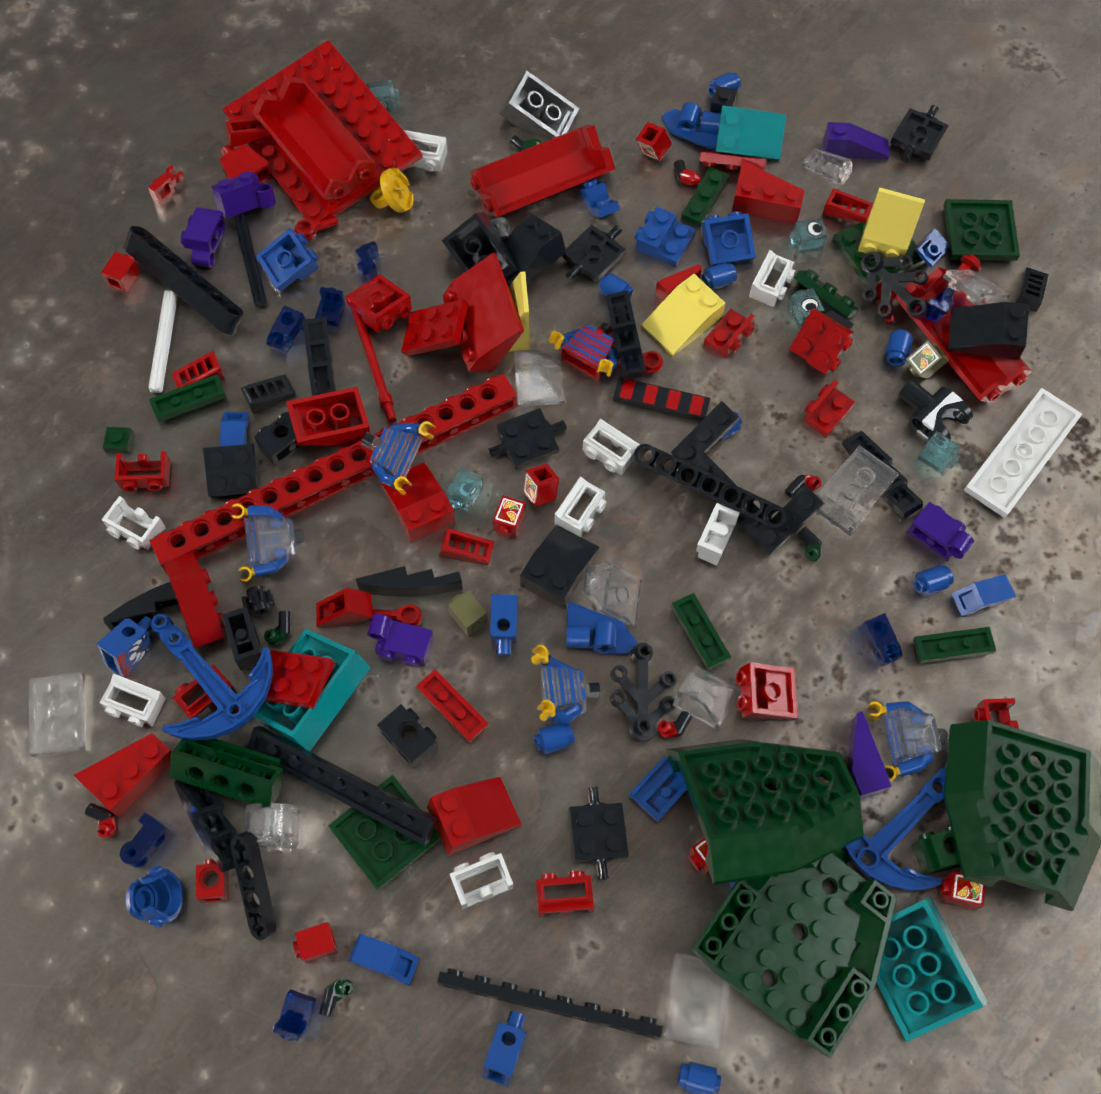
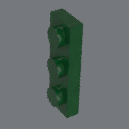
[681,167,730,228]
[794,269,859,318]
[149,374,227,423]
[671,593,731,671]
[913,627,996,664]

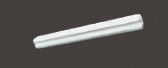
[148,290,178,394]

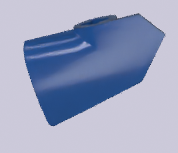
[662,102,720,150]
[566,601,638,655]

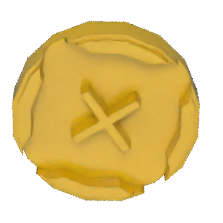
[370,168,414,213]

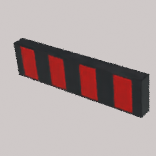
[613,377,710,421]

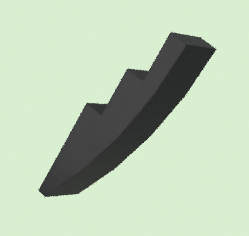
[606,290,647,381]
[303,317,336,396]
[842,430,923,519]
[356,566,463,597]
[103,582,209,631]
[174,780,248,872]

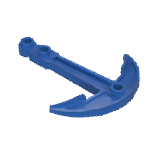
[151,614,273,741]
[843,764,946,892]

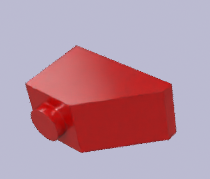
[316,587,373,628]

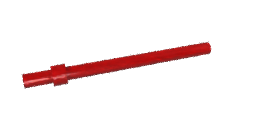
[351,307,397,423]

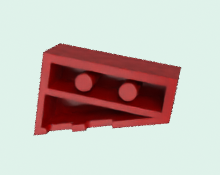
[731,160,805,224]
[163,552,225,648]
[73,733,172,817]

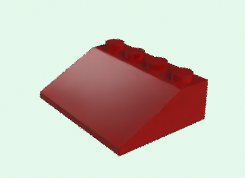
[443,253,524,372]

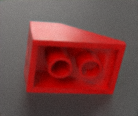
[286,387,370,447]
[380,462,456,543]
[427,777,522,856]

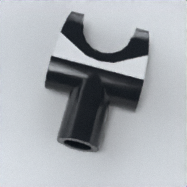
[898,379,973,444]

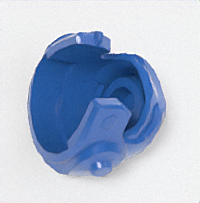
[126,866,183,928]

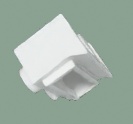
[404,130,447,171]
[749,250,796,307]
[583,419,640,476]
[554,476,607,537]
[102,496,166,550]
[696,503,740,565]
[100,673,167,727]
[450,852,514,909]

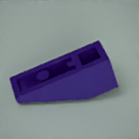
[823,122,889,160]
[847,711,892,800]

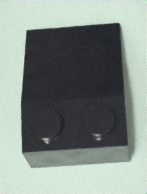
[441,212,518,279]
[504,214,567,286]
[947,302,1029,360]
[520,525,600,609]

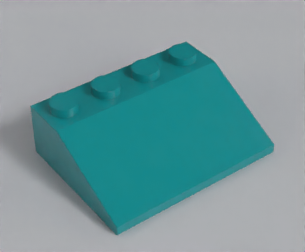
[253,629,371,752]
[876,897,988,1042]

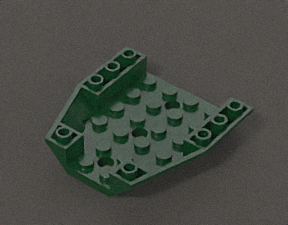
[943,720,1101,911]
[666,739,864,885]
[691,853,897,1058]

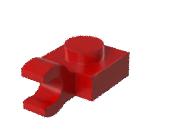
[148,165,184,205]

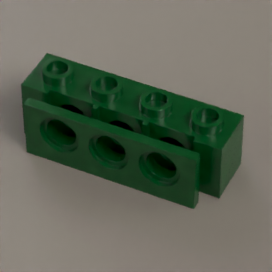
[169,739,283,810]
[912,827,961,876]

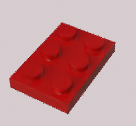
[401,299,468,356]
[265,650,335,709]

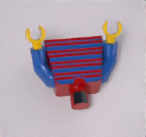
[547,322,617,381]

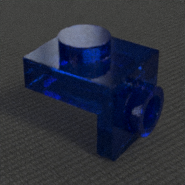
[355,241,379,281]
[917,286,955,322]
[315,287,346,327]
[272,989,317,1041]

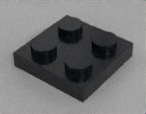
[203,444,259,497]

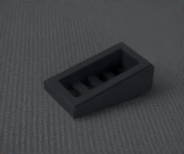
[1015,267,1049,312]
[240,374,296,414]

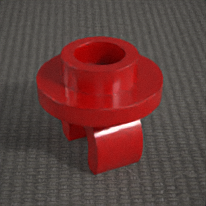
[958,254,981,279]

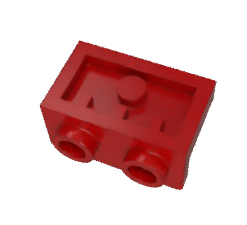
[704,309,755,359]
[803,380,855,438]

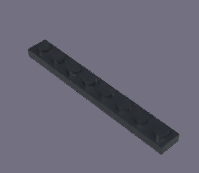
[247,726,438,845]
[437,968,663,1039]

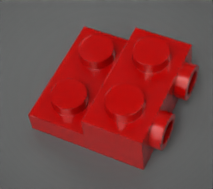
[345,274,412,332]
[789,308,854,374]
[736,662,798,721]

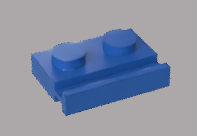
[629,756,687,822]

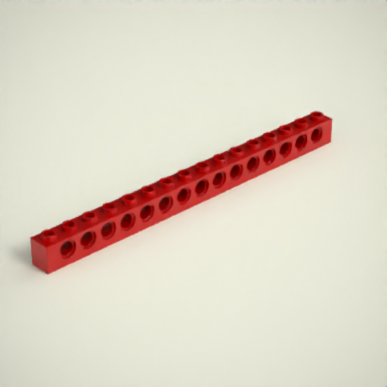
[149,373,517,574]

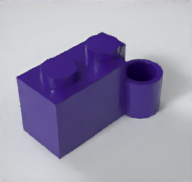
[211,172,276,219]
[180,207,226,268]
[907,502,974,561]
[367,614,434,667]

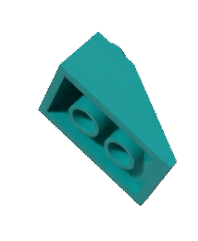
[715,106,787,160]

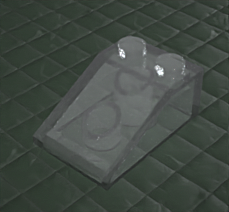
[817,445,899,536]
[661,953,728,1051]

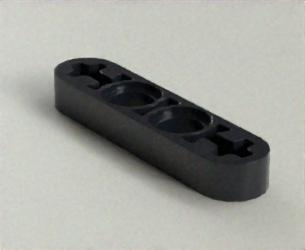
[230,831,277,941]

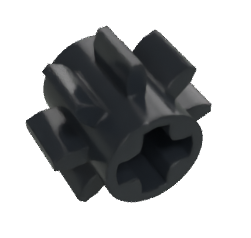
[241,585,275,616]

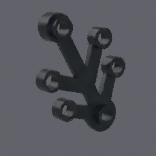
[861,252,929,318]
[610,643,677,741]

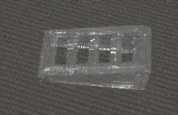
[803,148,853,186]

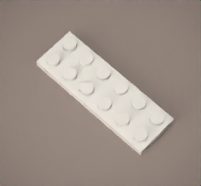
[963,388,1082,518]

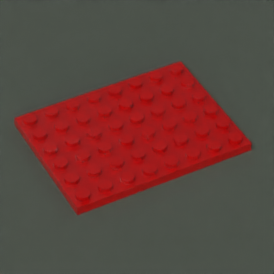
[222,39,423,221]

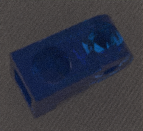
[267,305,305,354]
[858,613,903,666]
[120,812,172,868]

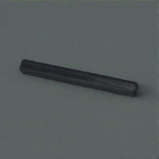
[233,213,267,307]

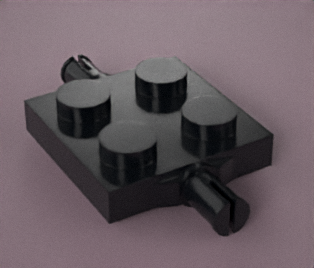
[890,105,949,162]
[562,225,626,283]
[488,408,567,469]
[568,786,629,880]

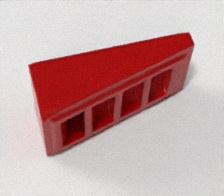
[225,118,270,148]
[823,188,873,223]
[655,264,702,301]
[171,351,225,389]
[439,528,494,565]

